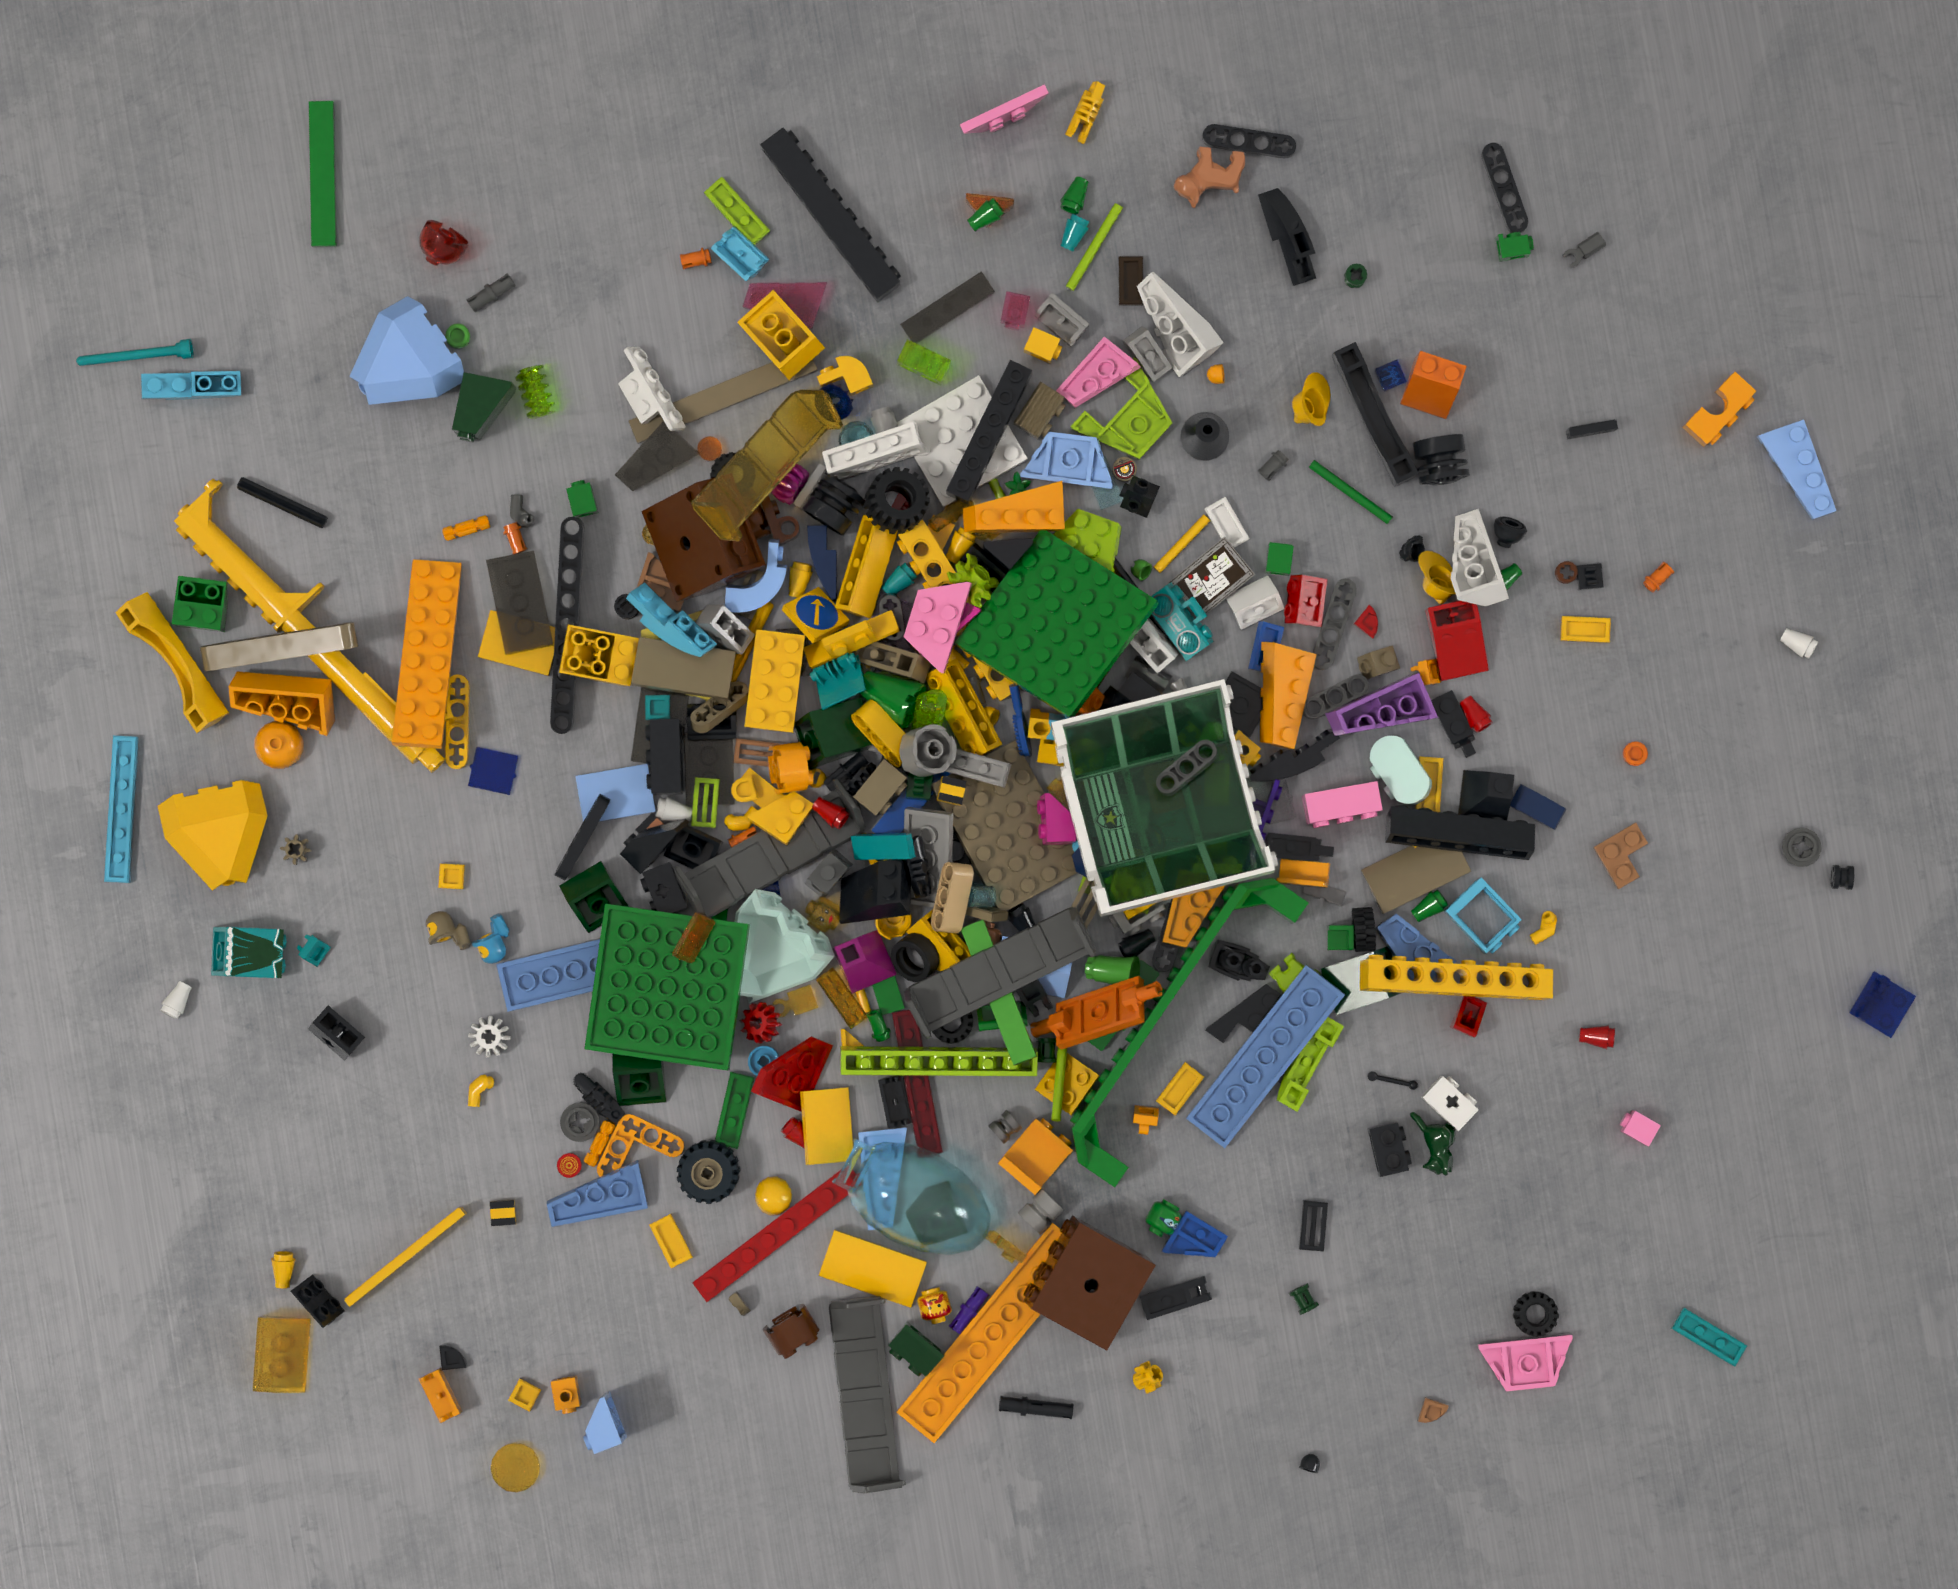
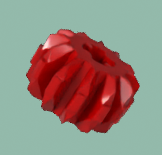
[739,1002,782,1044]

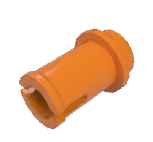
[680,248,712,270]
[503,522,528,555]
[1643,562,1674,593]
[727,826,757,848]

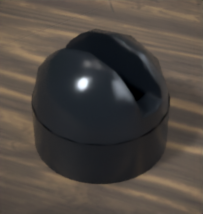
[1299,1454,1320,1473]

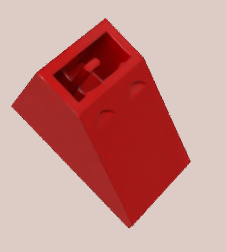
[1425,601,1489,681]

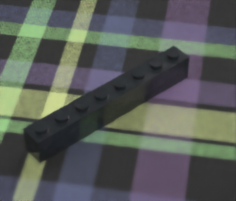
[760,127,901,303]

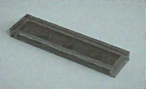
[900,271,995,345]

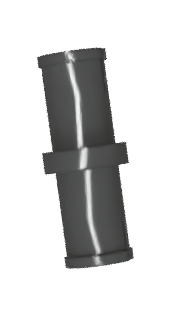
[466,273,516,312]

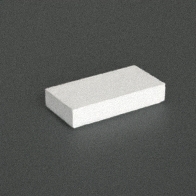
[1204,497,1250,548]

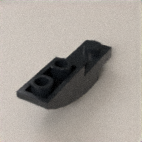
[1258,188,1316,286]
[1248,730,1340,782]

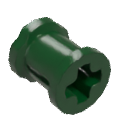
[1344,263,1367,288]
[1035,1038,1057,1063]
[1289,1283,1319,1315]

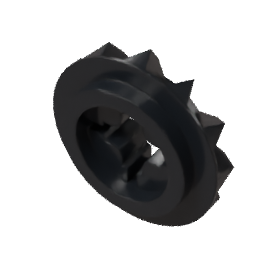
[847,762,876,796]

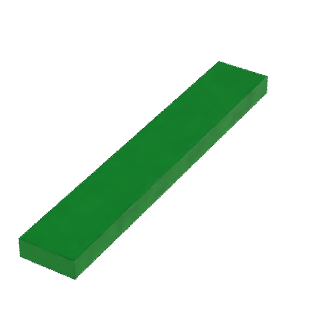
[309,101,337,247]

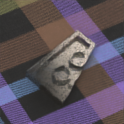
[615,421,700,491]

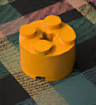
[768,742,814,794]

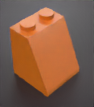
[1400,351,1467,419]

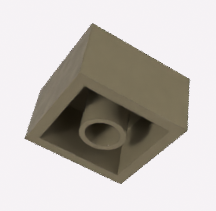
[853,759,907,817]

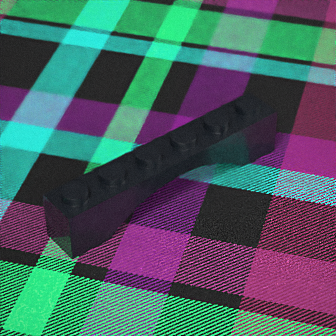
[1332,342,1419,487]

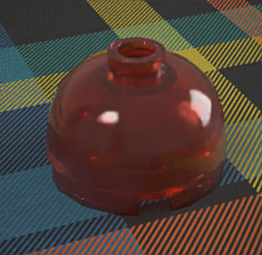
[419,220,469,266]

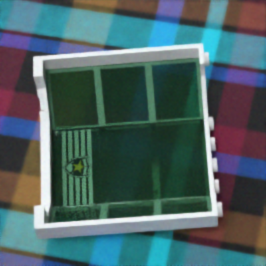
[1051,679,1278,917]

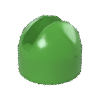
[1131,559,1152,581]

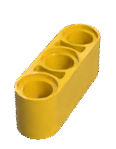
[851,699,906,768]

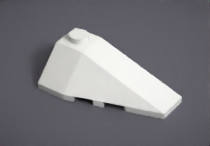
[1137,272,1224,377]
[1451,509,1509,606]

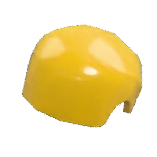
[874,914,912,940]
[755,1176,792,1216]

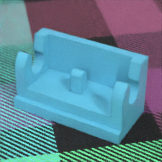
[711,226,769,281]

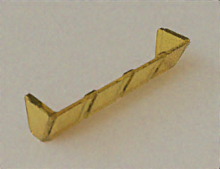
[691,390,843,541]

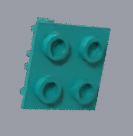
[810,652,866,710]

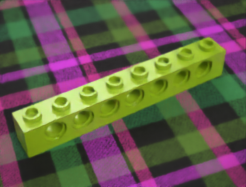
[840,1046,1038,1076]

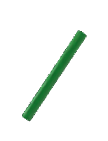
[1309,460,1393,524]

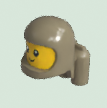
[425,911,471,950]

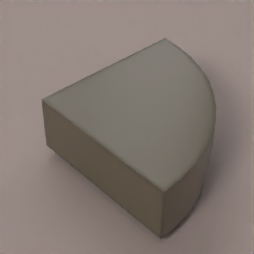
[729,1291,751,1316]

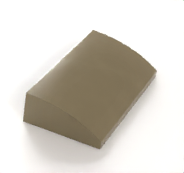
[1361,846,1472,914]

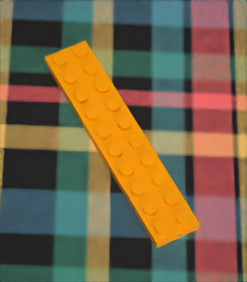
[896,1222,1062,1443]

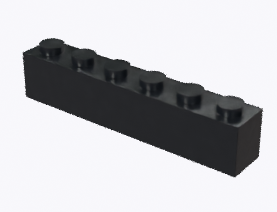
[1385,805,1535,860]

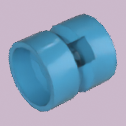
[748,1046,780,1076]

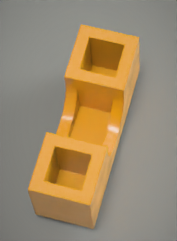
[1682,372,1756,447]

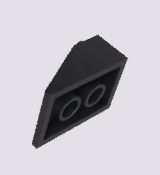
[839,859,911,924]

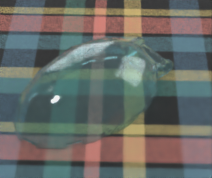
[833,1139,991,1255]

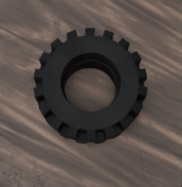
[864,467,930,534]

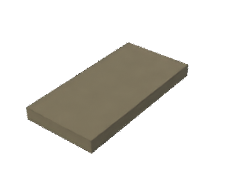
[631,637,736,700]

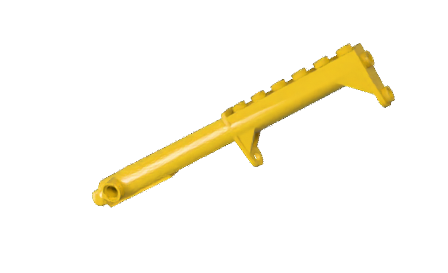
[174,479,445,773]

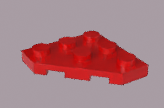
[751,1036,833,1112]

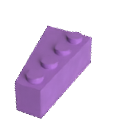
[1325,673,1438,736]

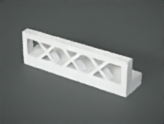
[822,422,926,480]

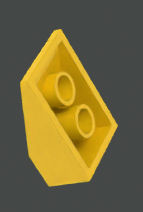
[737,290,825,380]

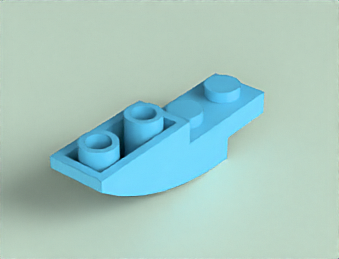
[141,371,241,400]
[626,582,717,657]

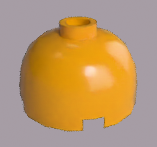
[254,721,304,769]

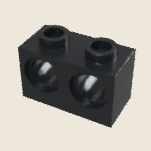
[1367,1122,1412,1177]

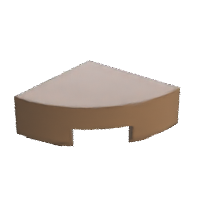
[1417,1398,1449,1423]

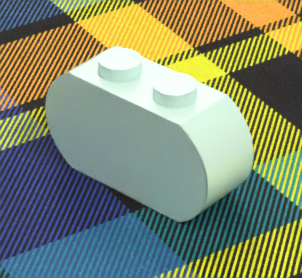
[1370,736,1432,805]

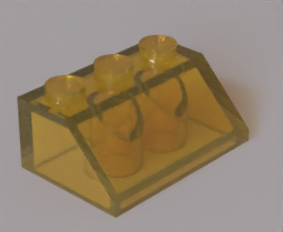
[253,1315,311,1393]

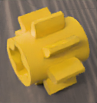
[1133,1361,1163,1394]

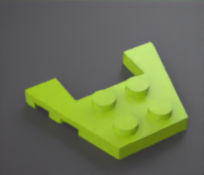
[1070,357,1172,460]
[1053,509,1122,573]

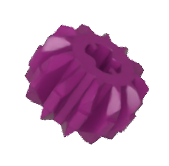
[771,461,809,505]

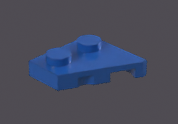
[1162,1211,1228,1257]

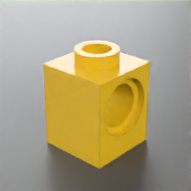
[1024,327,1062,364]

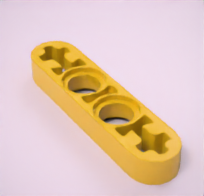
[445,674,470,770]

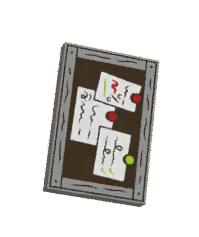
[1168,537,1255,618]

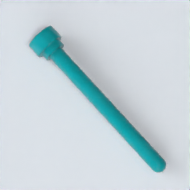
[76,339,194,366]

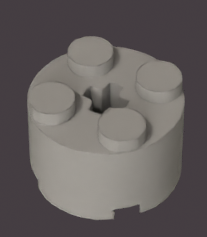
[899,724,957,777]

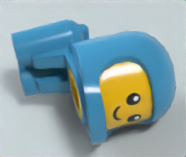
[471,914,509,964]

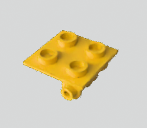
[1034,1053,1099,1116]

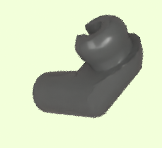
[510,495,534,528]

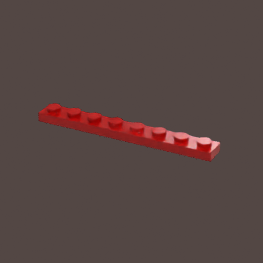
[692,1164,863,1302]

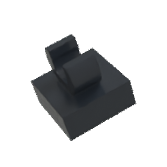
[1576,563,1604,590]

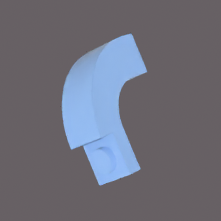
[725,539,787,613]

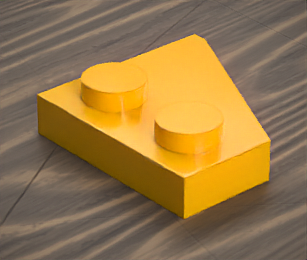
[748,792,813,846]

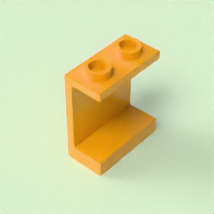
[998,1118,1073,1195]

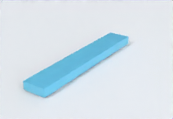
[104,736,139,883]

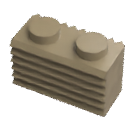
[1014,381,1066,440]

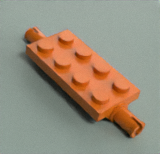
[1030,976,1162,1050]

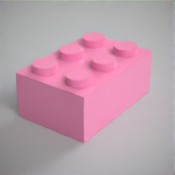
[1302,781,1383,828]

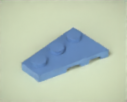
[1375,914,1457,981]

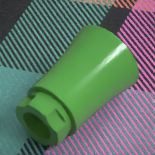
[1085,955,1140,984]

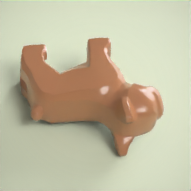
[1174,147,1245,208]

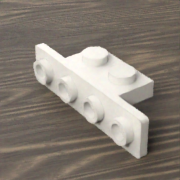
[618,347,686,431]

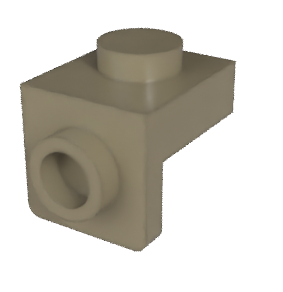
[1357,645,1400,680]

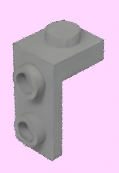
[1107,904,1166,935]

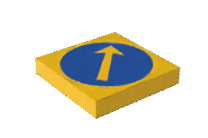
[782,587,850,643]

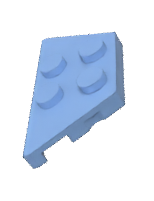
[1020,432,1114,489]

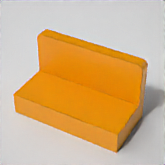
[1276,859,1330,888]

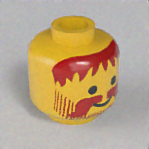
[917,1287,952,1324]

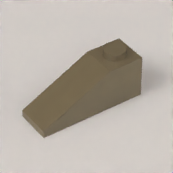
[852,642,931,683]

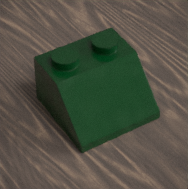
[559,861,629,933]
[612,1054,666,1106]
[888,1322,945,1377]

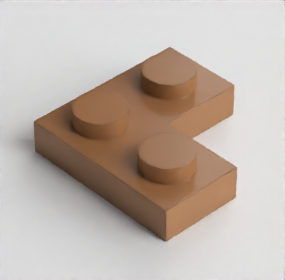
[1593,823,1648,889]

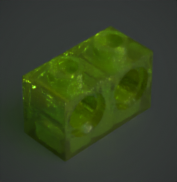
[897,339,951,386]

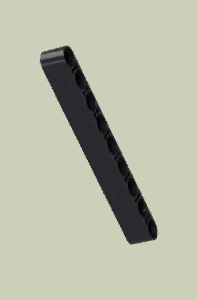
[550,516,584,734]

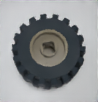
[677,1140,740,1204]

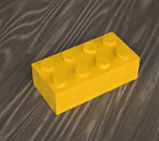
[744,629,805,733]

